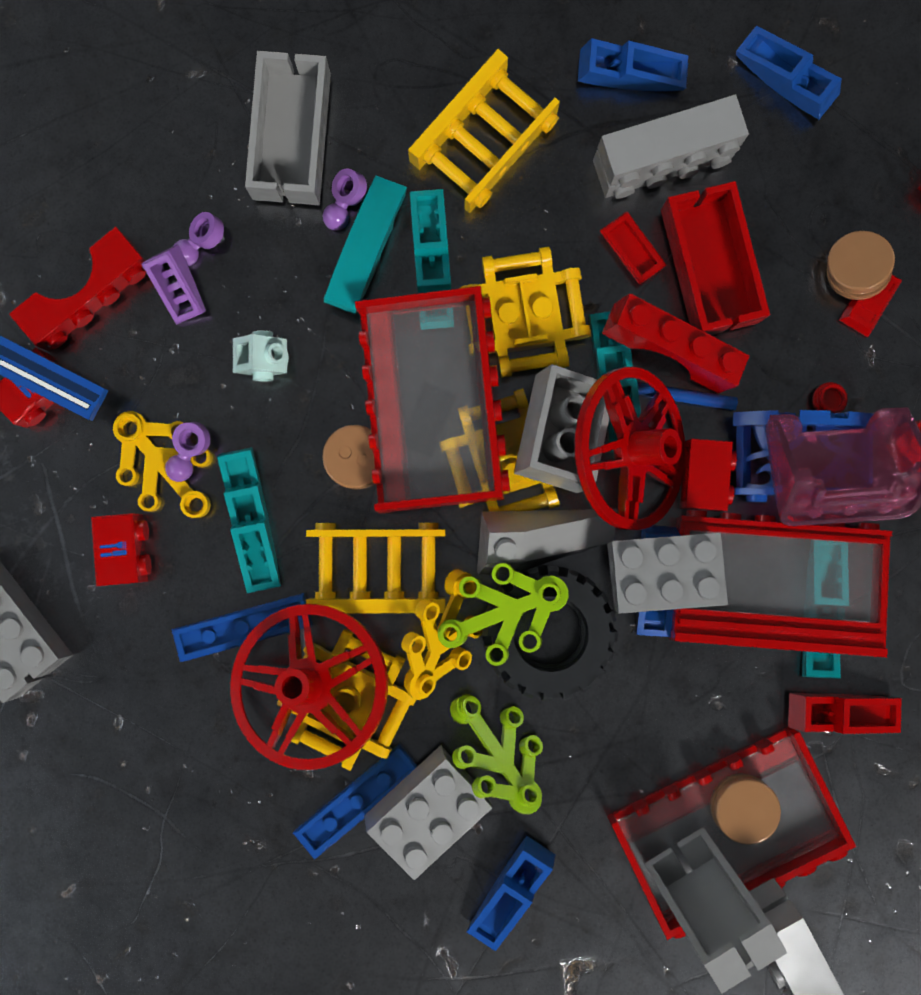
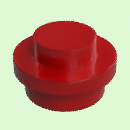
[812,382,848,413]

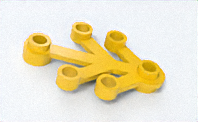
[113,411,213,518]
[401,569,483,700]

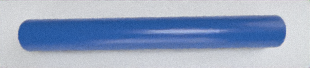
[637,382,738,411]

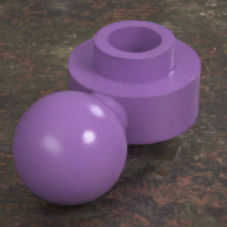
[323,168,367,231]
[173,212,224,266]
[165,422,210,482]

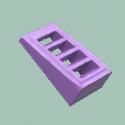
[141,245,206,325]

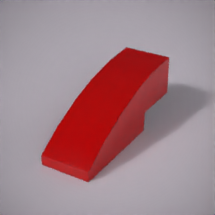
[788,693,902,734]

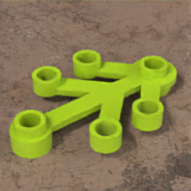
[438,563,569,666]
[450,694,543,814]

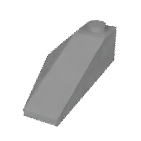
[477,509,618,575]

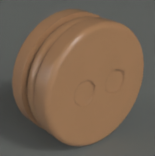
[826,231,895,300]
[322,425,375,489]
[710,773,781,845]

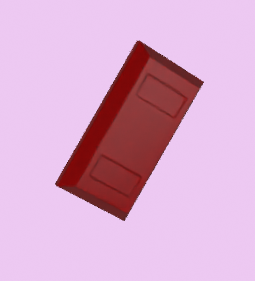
[600,211,666,285]
[839,274,902,337]

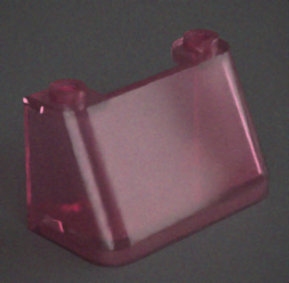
[765,407,921,526]

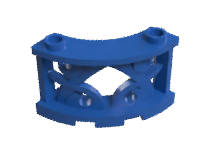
[733,410,879,503]

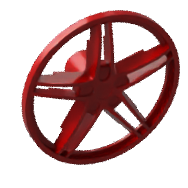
[575,367,685,530]
[230,604,388,770]

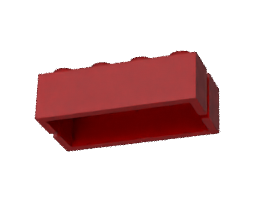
[661,181,770,335]

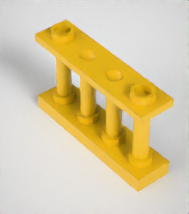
[408,49,560,214]
[306,523,446,613]

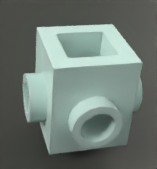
[233,330,289,382]

